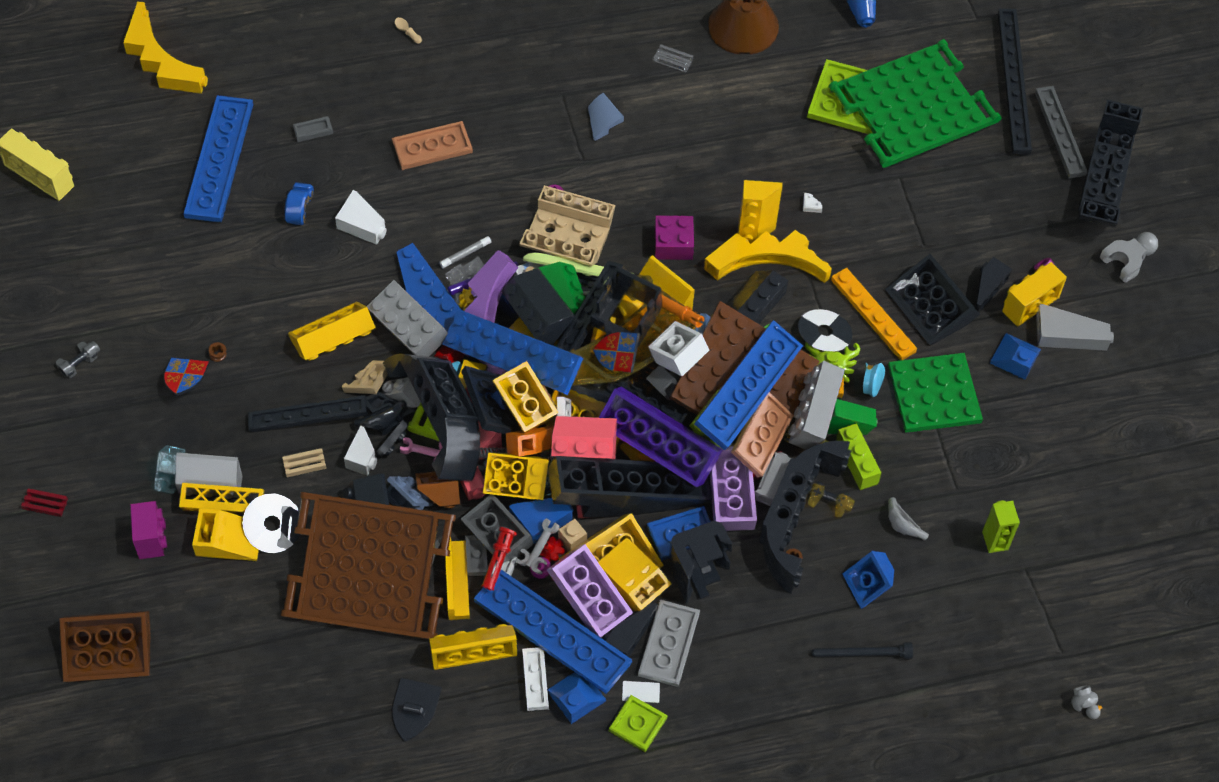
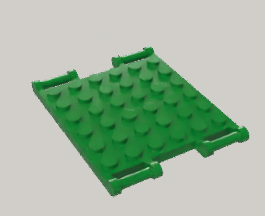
[828,39,1002,168]

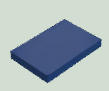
[647,506,711,561]

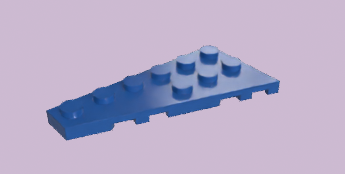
[397,243,461,332]

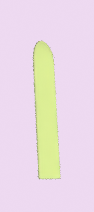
[523,253,634,276]

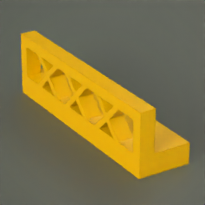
[179,483,264,515]
[445,537,470,620]

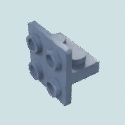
[387,476,435,510]

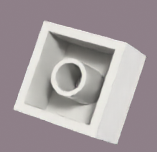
[648,321,709,376]

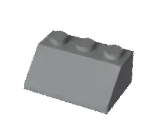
[176,453,243,499]

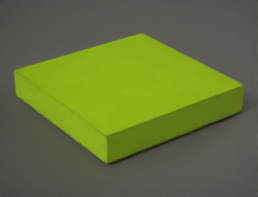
[609,695,667,752]

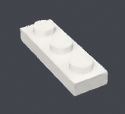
[522,647,549,711]

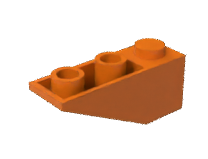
[506,425,554,457]

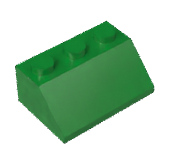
[538,261,585,315]

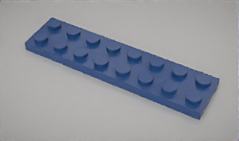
[184,96,253,223]
[442,309,584,395]
[694,320,803,451]
[474,570,632,694]

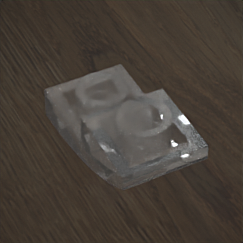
[445,257,484,285]

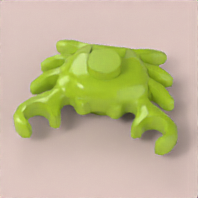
[805,342,860,383]

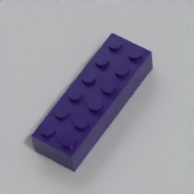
[599,387,723,487]

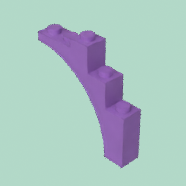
[463,250,518,375]

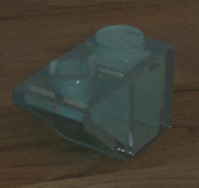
[154,445,186,494]

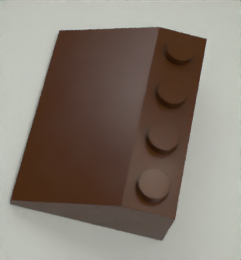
[60,611,150,682]

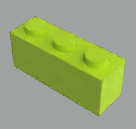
[836,423,881,490]
[982,500,1020,553]

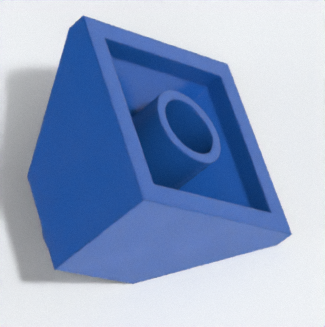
[990,333,1041,380]
[843,551,894,608]
[547,672,606,724]

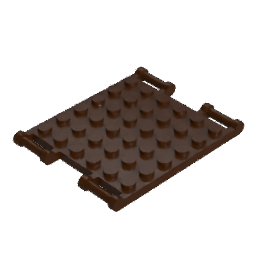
[281,492,456,639]

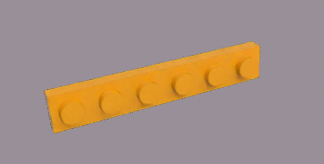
[831,268,917,361]

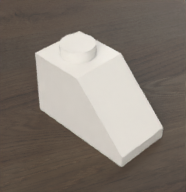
[344,426,377,476]

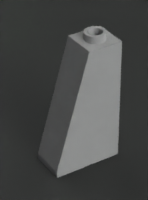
[1036,304,1114,351]

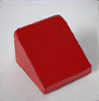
[435,345,465,363]

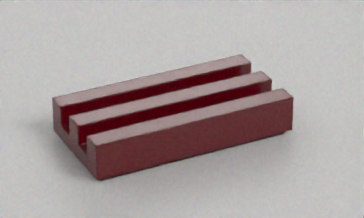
[21,488,68,517]

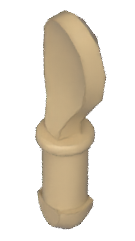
[395,18,422,44]

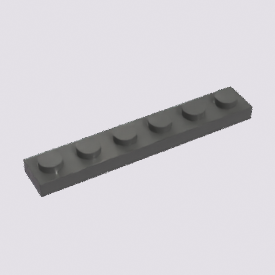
[1035,86,1088,178]

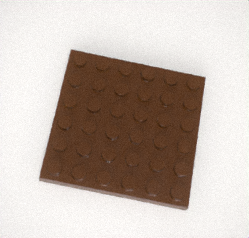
[669,301,820,452]

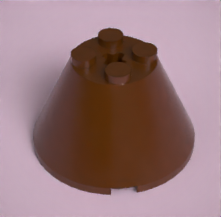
[708,0,779,54]

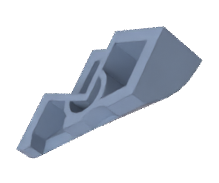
[588,93,624,141]

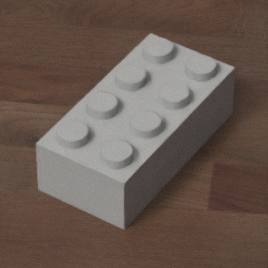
[366,280,448,357]
[788,361,845,450]

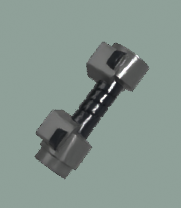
[56,341,100,378]

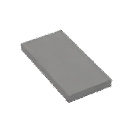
[638,600,700,687]

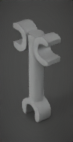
[515,518,559,574]

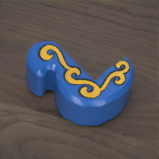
[285,182,314,225]

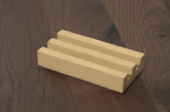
[283,448,326,477]

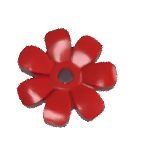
[540,537,565,562]

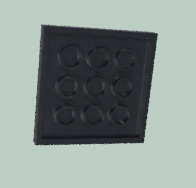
[461,366,546,435]

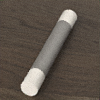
[439,236,491,269]

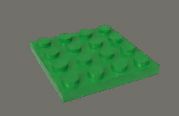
[888,353,983,433]

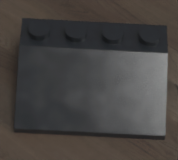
[885,253,980,346]

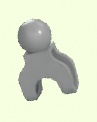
[1100,232,1158,283]

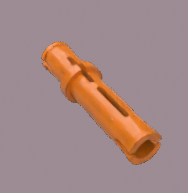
[662,295,704,328]

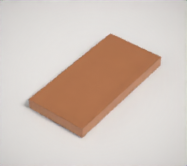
[392,121,473,170]
[731,392,794,477]

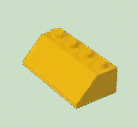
[738,180,782,244]
[288,302,376,361]
[429,624,517,670]

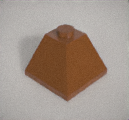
[415,472,460,508]

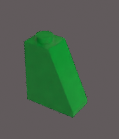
[827,399,877,435]

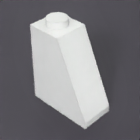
[335,190,387,245]

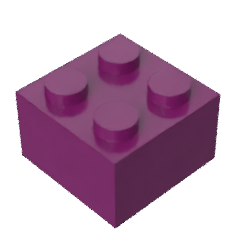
[655,216,694,260]
[131,501,167,559]

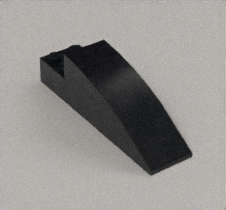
[548,456,712,517]

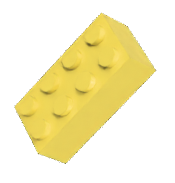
[0,128,74,201]

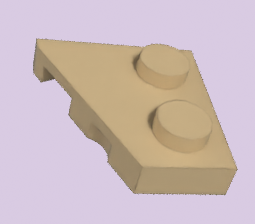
[342,361,388,394]

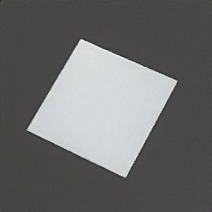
[622,681,660,703]

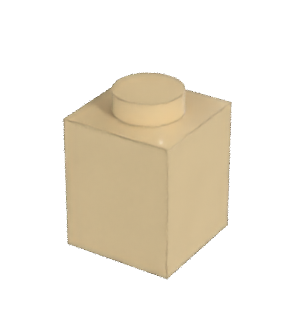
[558,519,587,552]

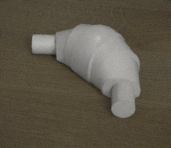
[888,497,929,541]

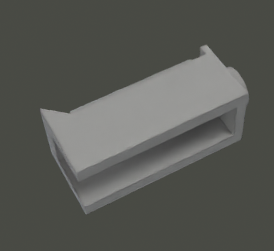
[754,452,791,506]

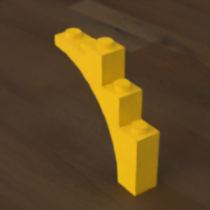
[704,230,832,283]

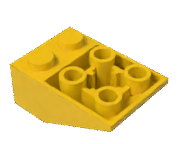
[483,453,549,500]
[192,508,259,561]
[598,537,671,612]

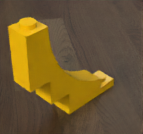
[124,2,208,94]

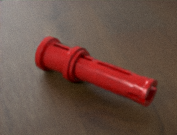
[481,527,517,591]

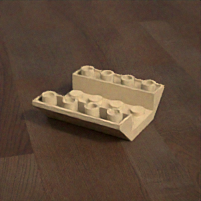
[520,185,615,266]

